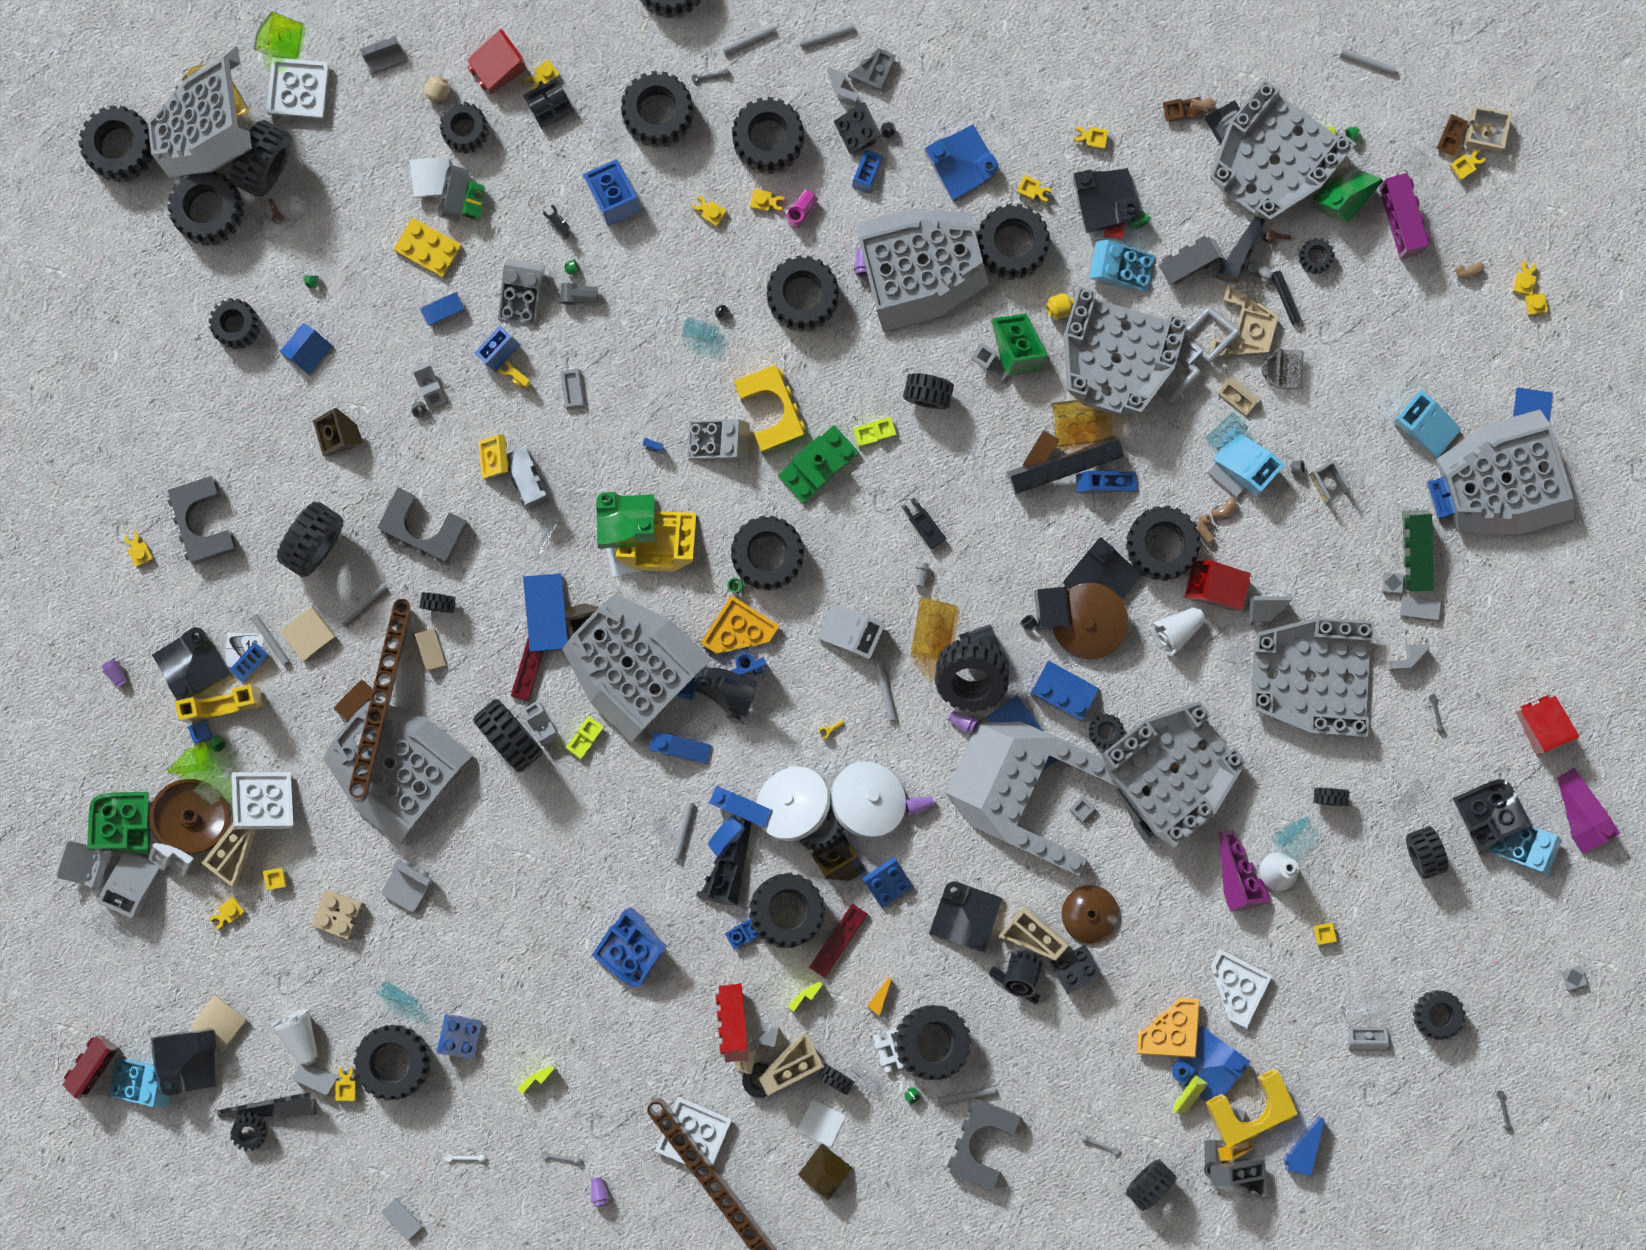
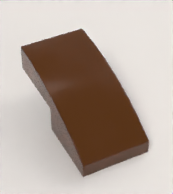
[1163,97,1204,121]
[1436,114,1469,156]
[1022,430,1060,466]
[333,679,373,722]

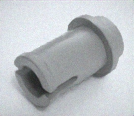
[913,562,930,587]

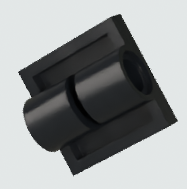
[523,78,574,129]
[833,102,882,154]
[1051,945,1102,995]

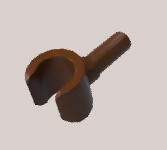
[268,198,284,224]
[1263,230,1291,243]

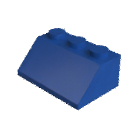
[1030,660,1099,722]

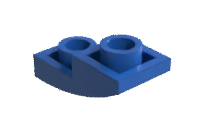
[420,292,465,326]
[707,815,745,858]
[725,919,758,950]

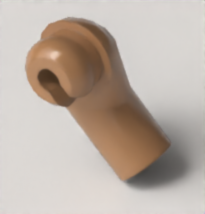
[1190,98,1216,112]
[1455,261,1484,279]
[1212,497,1238,518]
[1197,514,1214,544]

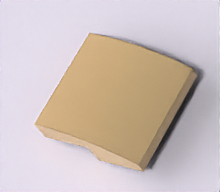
[280,607,336,661]
[190,995,247,1051]

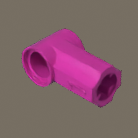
[787,190,819,228]

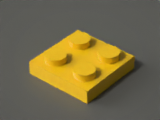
[478,434,509,479]

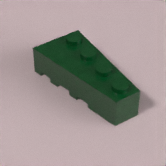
[1402,510,1434,591]

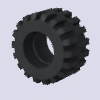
[439,102,489,154]
[209,298,261,349]
[903,373,954,409]
[799,805,844,852]
[1406,826,1449,880]
[1413,990,1466,1040]
[1125,1159,1177,1211]

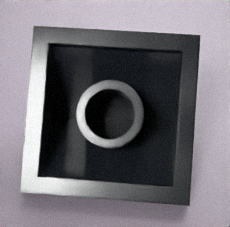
[1034,587,1071,630]

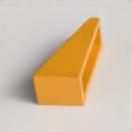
[867,977,891,1016]
[1218,1139,1254,1161]

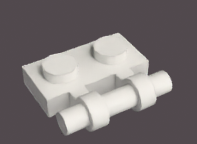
[873,1028,904,1073]

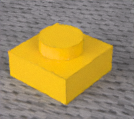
[1524,293,1548,316]
[263,868,287,890]
[1313,922,1337,945]

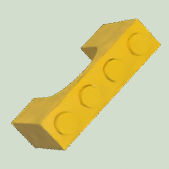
[733,364,806,454]
[174,684,264,723]
[1205,1069,1298,1148]

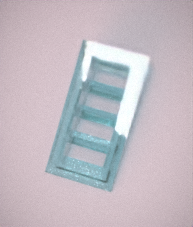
[1205,412,1249,451]
[1270,816,1310,847]
[376,981,419,1006]

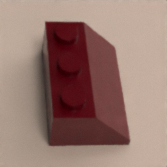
[62,1035,119,1099]

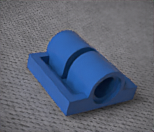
[1426,476,1471,519]
[730,653,768,677]
[862,857,914,908]
[437,1014,482,1059]

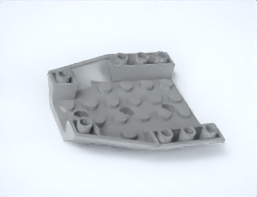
[148,46,252,178]
[1210,79,1356,220]
[855,209,989,332]
[1064,286,1188,416]
[1436,410,1574,535]
[562,593,711,743]
[1251,617,1374,737]
[323,700,474,845]
[1103,701,1246,847]

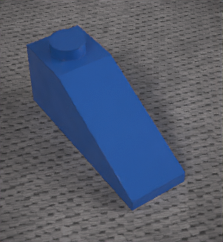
[1076,471,1137,494]
[649,731,711,764]
[709,786,773,828]
[1283,1117,1325,1176]

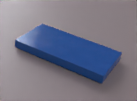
[523,573,568,652]
[986,695,1058,771]

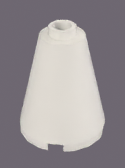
[1150,608,1205,656]
[1259,852,1299,891]
[272,1009,318,1066]

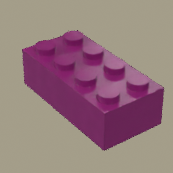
[1379,173,1430,259]

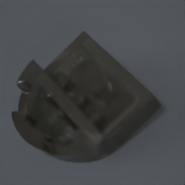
[1262,349,1304,389]

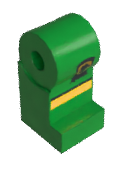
[461,181,485,220]

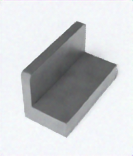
[360,36,405,74]

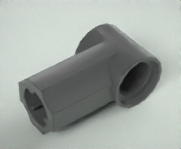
[560,283,598,305]
[1204,1140,1222,1178]

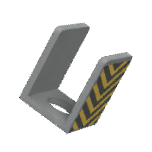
[1309,459,1351,504]

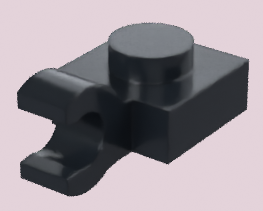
[543,205,570,239]

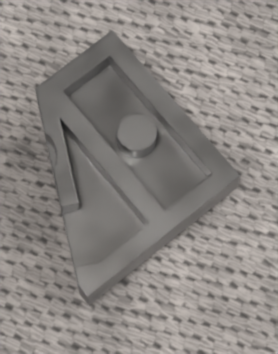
[848,48,896,91]

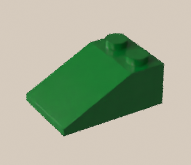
[1313,168,1383,224]
[991,313,1048,376]

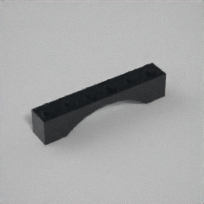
[1006,435,1124,494]

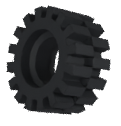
[1298,237,1335,274]
[419,592,456,613]
[1089,714,1124,749]
[1313,787,1350,806]
[742,1062,770,1098]
[817,1064,855,1095]
[230,1113,268,1151]

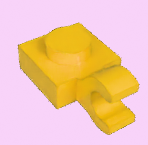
[498,361,531,389]

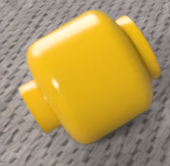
[1046,293,1074,321]

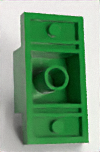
[777,425,860,504]

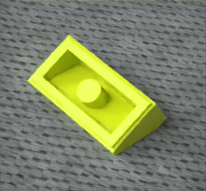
[1173,1075,1207,1114]

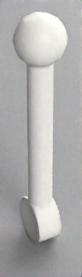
[445,1154,486,1162]

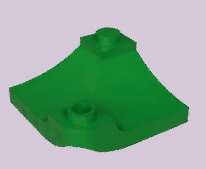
[596,492,655,549]
[87,792,150,854]

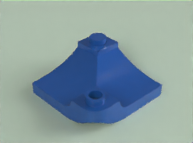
[924,124,999,201]
[592,907,668,987]
[1171,1025,1251,1101]

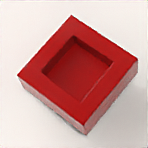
[1104,225,1125,240]

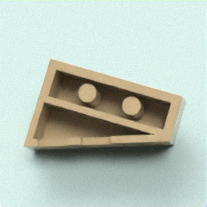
[202,823,257,887]
[998,904,1069,960]
[759,1032,824,1096]

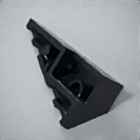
[1215,216,1266,283]
[696,818,752,905]
[217,1092,317,1118]

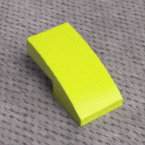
[852,417,896,447]
[565,716,604,760]
[788,981,823,1011]
[517,1065,555,1094]

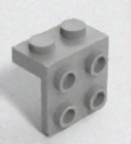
[56,840,110,890]
[381,859,433,912]

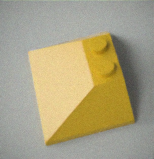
[616,511,696,572]

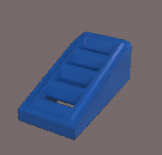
[852,150,883,193]
[229,642,270,683]

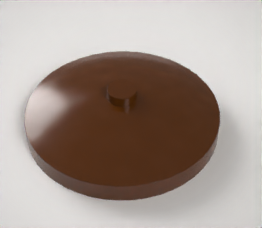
[1053,582,1129,660]
[150,779,229,855]

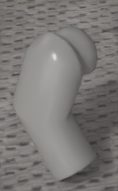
[1247,262,1273,283]

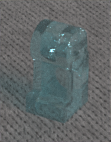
[681,317,719,343]

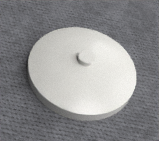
[830,762,906,838]
[756,767,830,841]

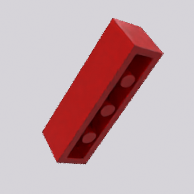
[715,983,749,1063]

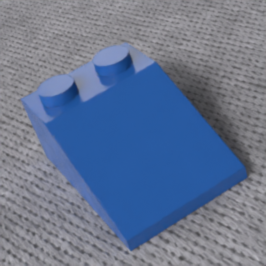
[582,159,642,227]

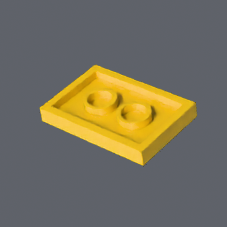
[393,217,462,278]

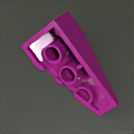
[1557,768,1620,854]
[1219,830,1271,912]

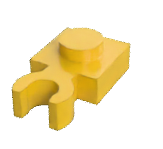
[525,59,560,90]
[1073,127,1108,150]
[1449,149,1485,181]
[1016,174,1052,203]
[750,189,785,212]
[691,196,727,227]
[1512,260,1537,296]
[124,531,154,567]
[209,896,246,930]
[335,1067,356,1101]

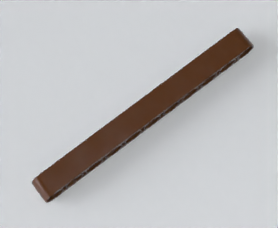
[349,599,411,803]
[647,1098,777,1250]

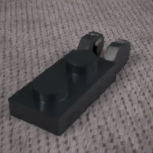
[901,497,946,550]

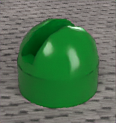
[1345,126,1361,142]
[564,259,580,275]
[304,275,319,289]
[727,578,744,593]
[209,735,227,752]
[904,1087,921,1105]

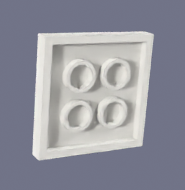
[266,58,329,119]
[231,772,293,829]
[655,1096,732,1174]

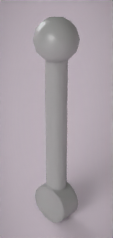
[1081,1135,1120,1155]
[541,1151,581,1165]

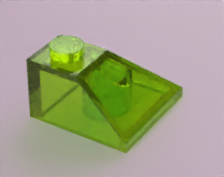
[253,11,304,60]
[167,742,214,775]

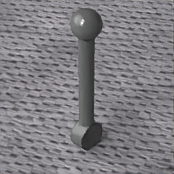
[691,69,730,83]
[1428,694,1444,734]
[1496,1090,1512,1131]

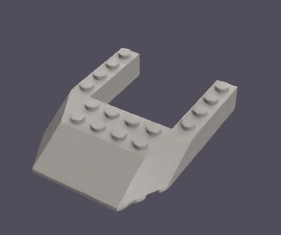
[945,722,1119,876]

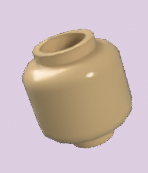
[423,75,451,104]

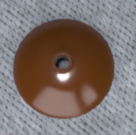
[1061,885,1120,943]

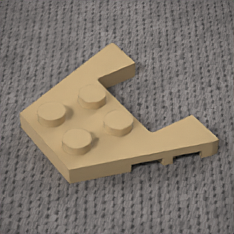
[1209,284,1278,356]

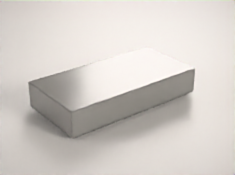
[560,368,585,409]
[1207,463,1244,498]
[1400,596,1441,621]
[381,1198,423,1240]

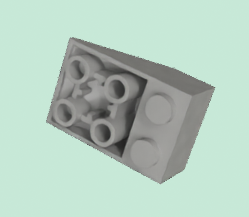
[498,259,545,325]
[687,419,750,461]
[817,603,885,661]
[97,853,160,918]

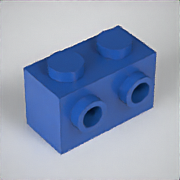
[474,326,521,372]

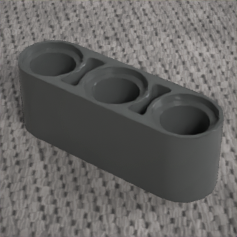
[438,165,470,222]

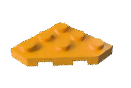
[700,595,780,654]
[1137,998,1200,1058]

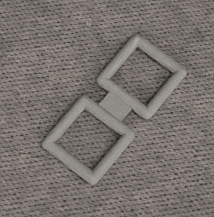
[1157,306,1241,403]

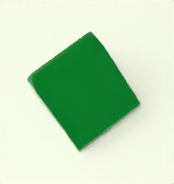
[1128,211,1150,231]

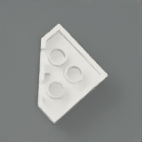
[1210,949,1272,1028]

